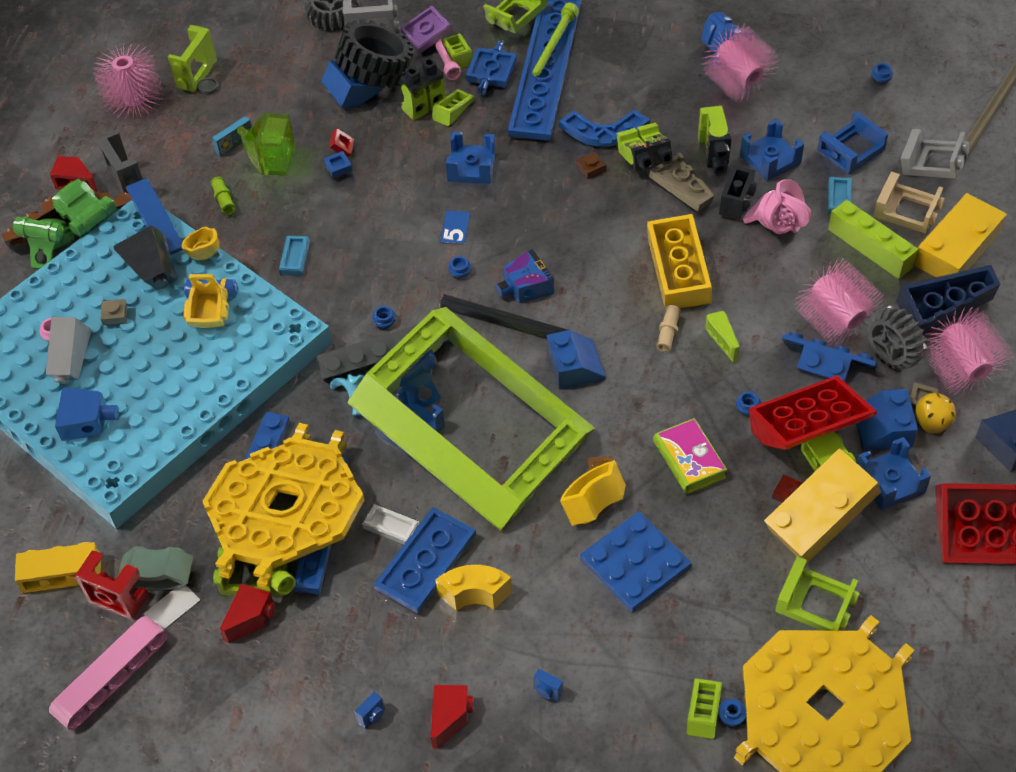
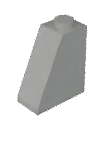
[46,317,91,384]

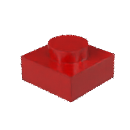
[329,128,354,157]

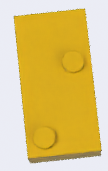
[914,193,1007,278]
[647,214,712,311]
[764,448,881,564]

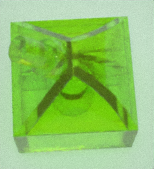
[237,113,295,176]

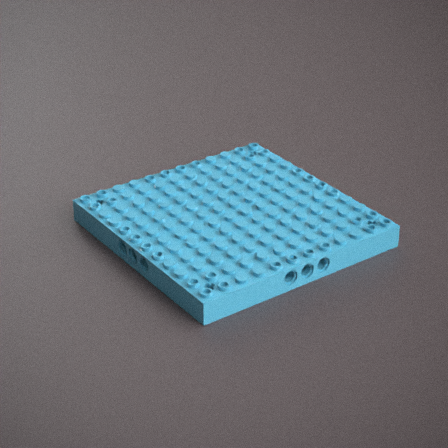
[0,200,332,529]

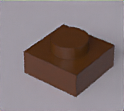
[576,152,606,179]

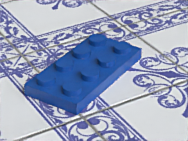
[374,507,476,614]

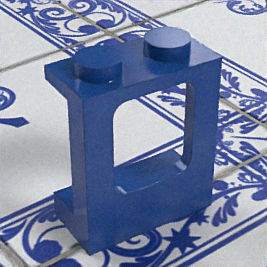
[817,111,889,174]

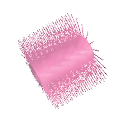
[702,24,780,102]
[94,44,164,118]
[794,258,883,346]
[925,308,1013,395]

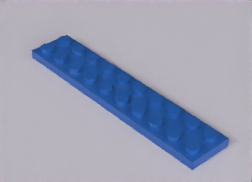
[508,0,582,141]

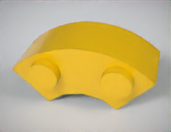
[560,460,626,526]
[436,565,512,611]

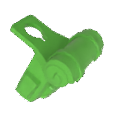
[52,179,117,237]
[13,216,75,269]

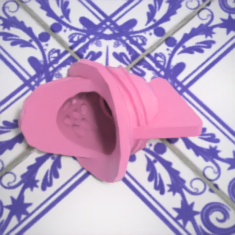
[743,179,811,234]

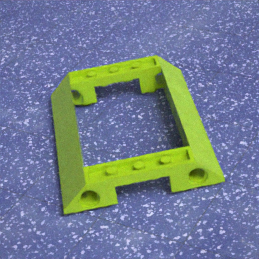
[348,307,595,531]

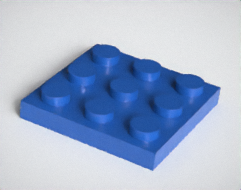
[580,511,692,613]

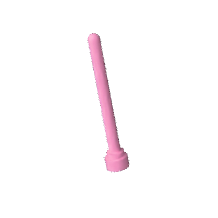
[434,39,462,81]

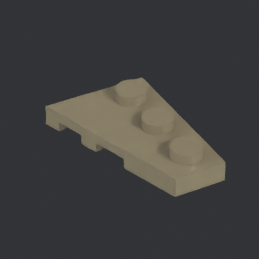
[649,153,714,212]

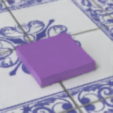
[400,6,453,53]

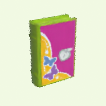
[653,418,727,495]

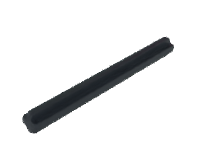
[439,294,569,338]

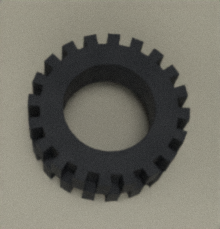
[335,20,414,88]

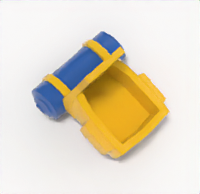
[184,274,239,328]

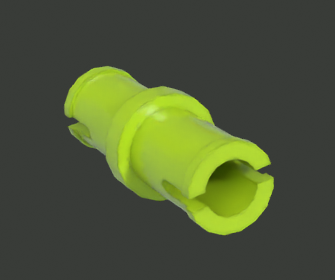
[211,177,236,215]

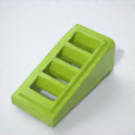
[441,33,473,69]
[432,89,474,126]
[705,311,740,362]
[687,678,722,739]

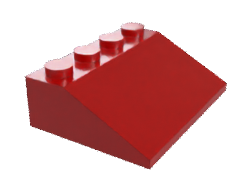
[749,375,877,450]
[935,483,1016,564]

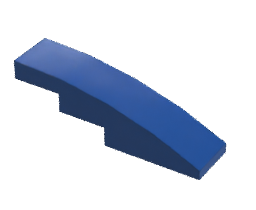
[126,178,183,255]

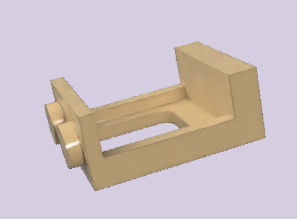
[873,172,945,234]

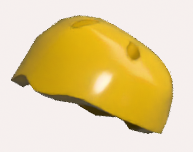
[181,227,219,260]
[916,393,956,434]

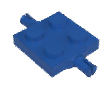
[466,40,517,94]

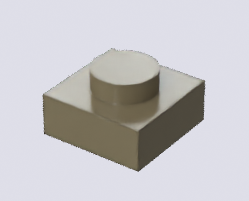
[100,299,128,325]
[910,382,939,410]

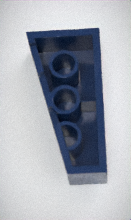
[896,265,1001,335]
[975,409,1016,472]

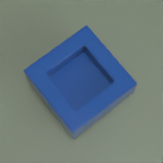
[323,151,353,178]
[533,668,563,702]
[355,691,385,729]

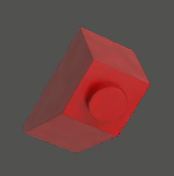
[50,156,98,192]
[219,584,275,643]
[430,685,474,749]

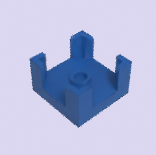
[740,119,804,181]
[446,132,496,184]
[374,386,445,459]
[857,437,931,511]

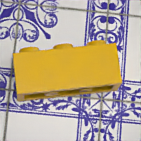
[15,542,101,594]

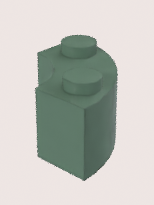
[117,546,194,590]

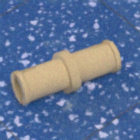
[656,305,681,352]

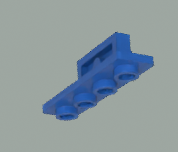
[781,332,877,382]

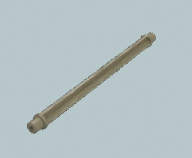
[964,61,1016,162]

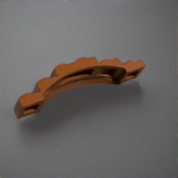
[1,191,132,247]

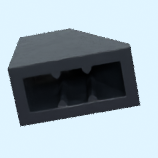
[113,225,177,290]

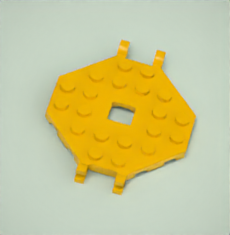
[202,423,364,588]
[734,615,915,772]

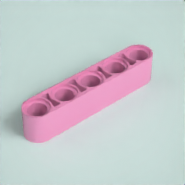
[49,616,168,730]

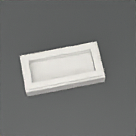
[362,504,420,545]

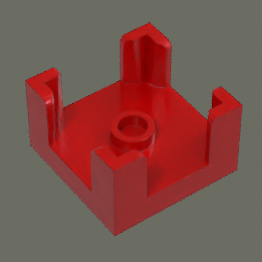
[75,550,149,620]

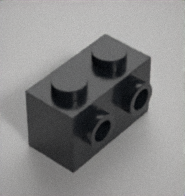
[719,165,757,220]

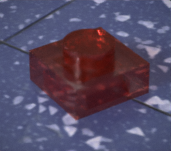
[772,474,803,503]

